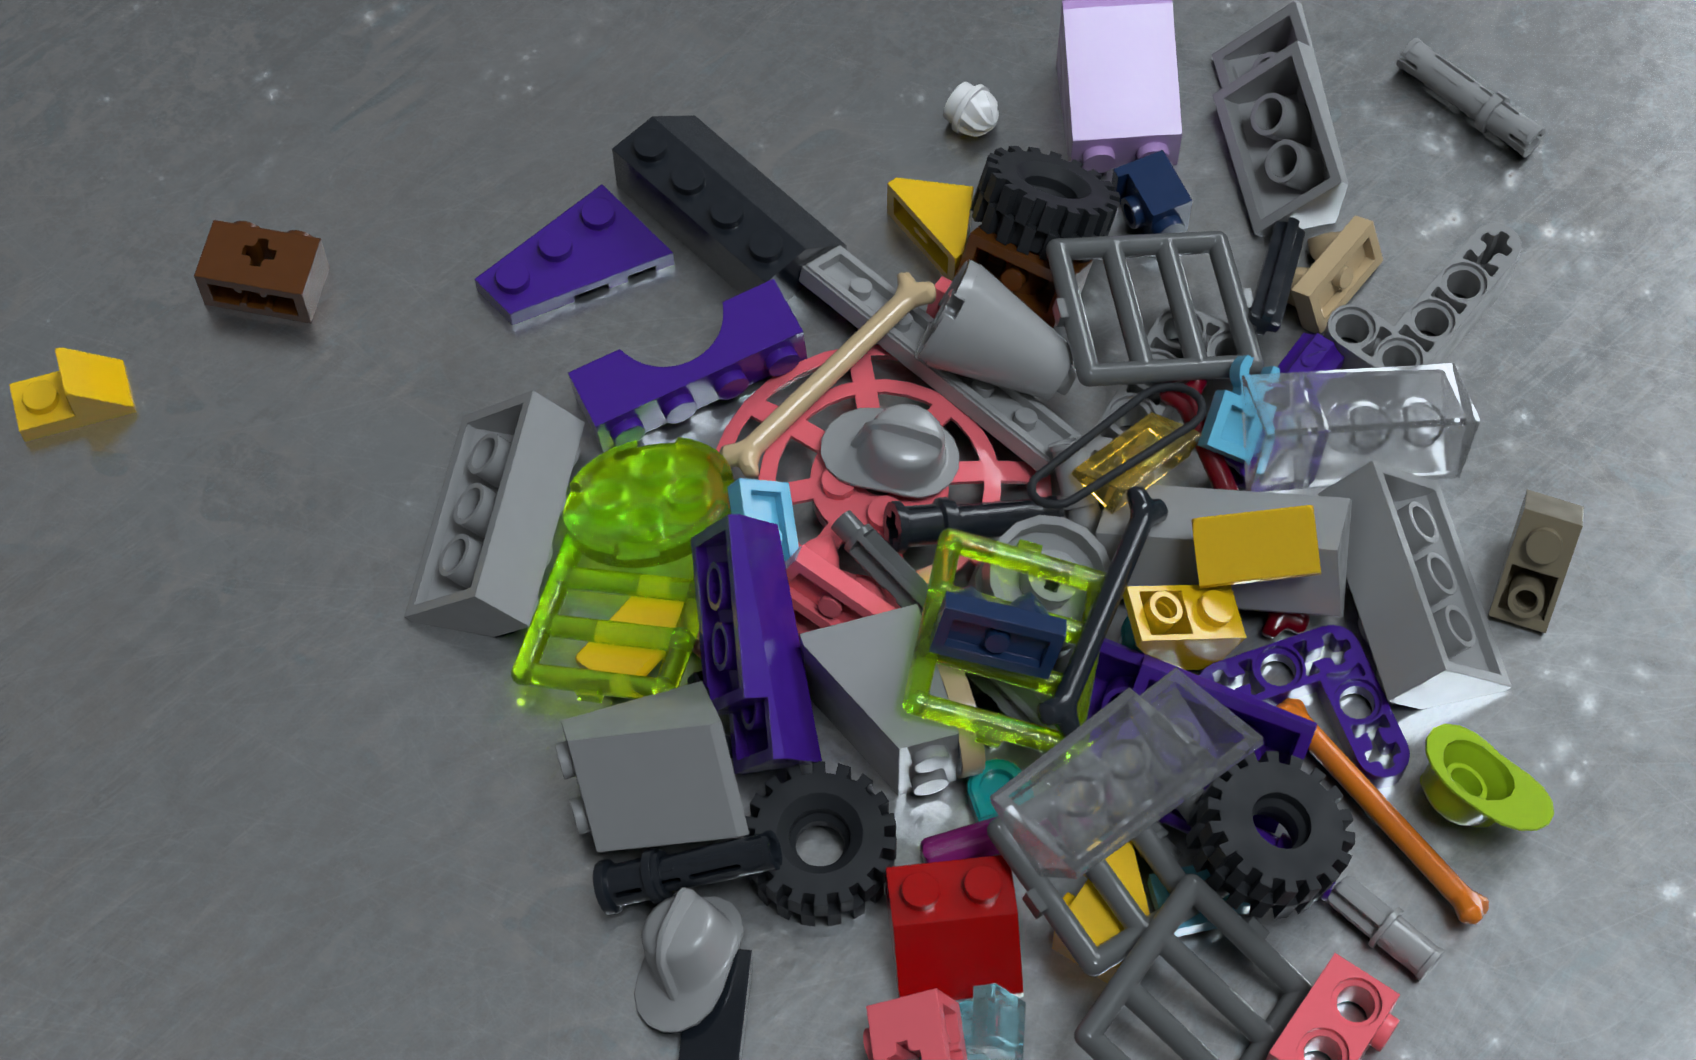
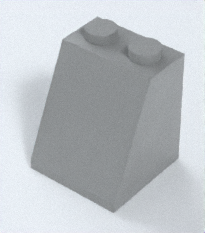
[800,604,959,796]
[555,681,749,852]

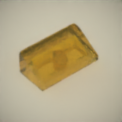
[1072,412,1201,515]

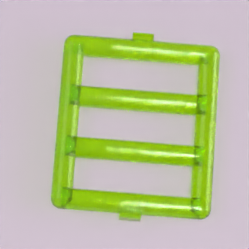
[511,517,703,703]
[902,528,1107,759]

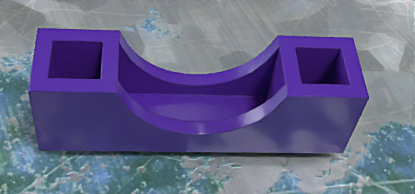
[568,279,807,453]

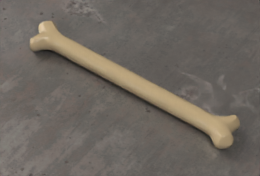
[719,272,936,478]

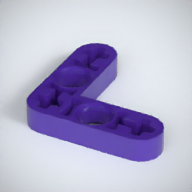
[1199,625,1410,789]

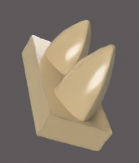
[1287,215,1383,334]

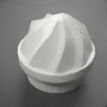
[943,82,999,137]

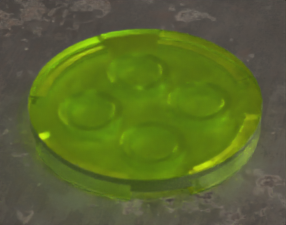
[562,437,734,568]

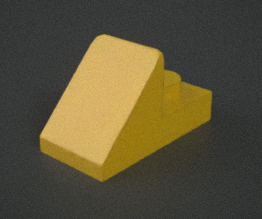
[9,347,136,442]

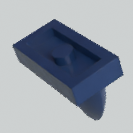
[929,585,1067,680]

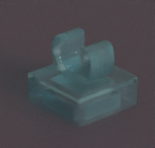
[959,983,1026,1060]

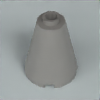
[914,259,1077,400]

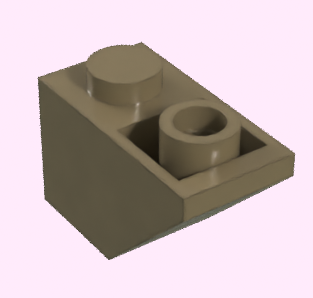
[1488,489,1584,633]

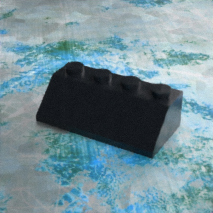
[612,115,847,301]

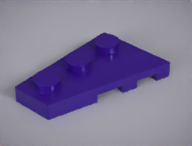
[475,184,675,325]

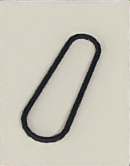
[1027,382,1207,509]

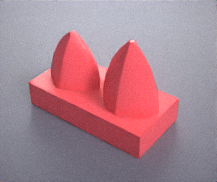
[785,535,896,628]

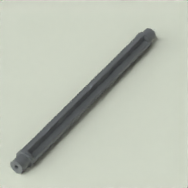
[831,510,1183,861]

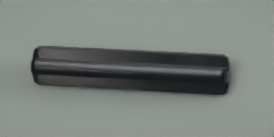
[1248,217,1306,336]

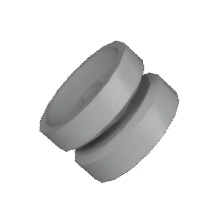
[968,515,1111,659]

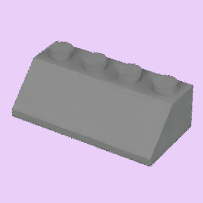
[404,390,585,637]
[1318,460,1512,710]

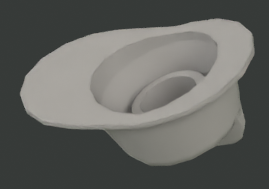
[821,404,959,498]
[634,887,744,1033]

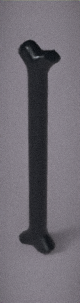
[1037,486,1168,737]

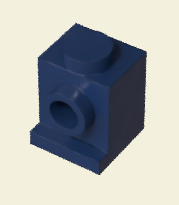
[1112,150,1193,234]

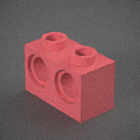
[1266,953,1400,1060]

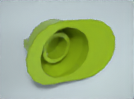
[1420,724,1555,831]

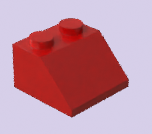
[885,855,1024,1004]

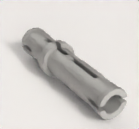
[1396,38,1546,158]

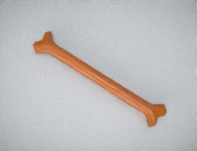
[1276,698,1489,925]

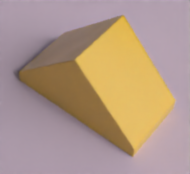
[887,177,974,281]

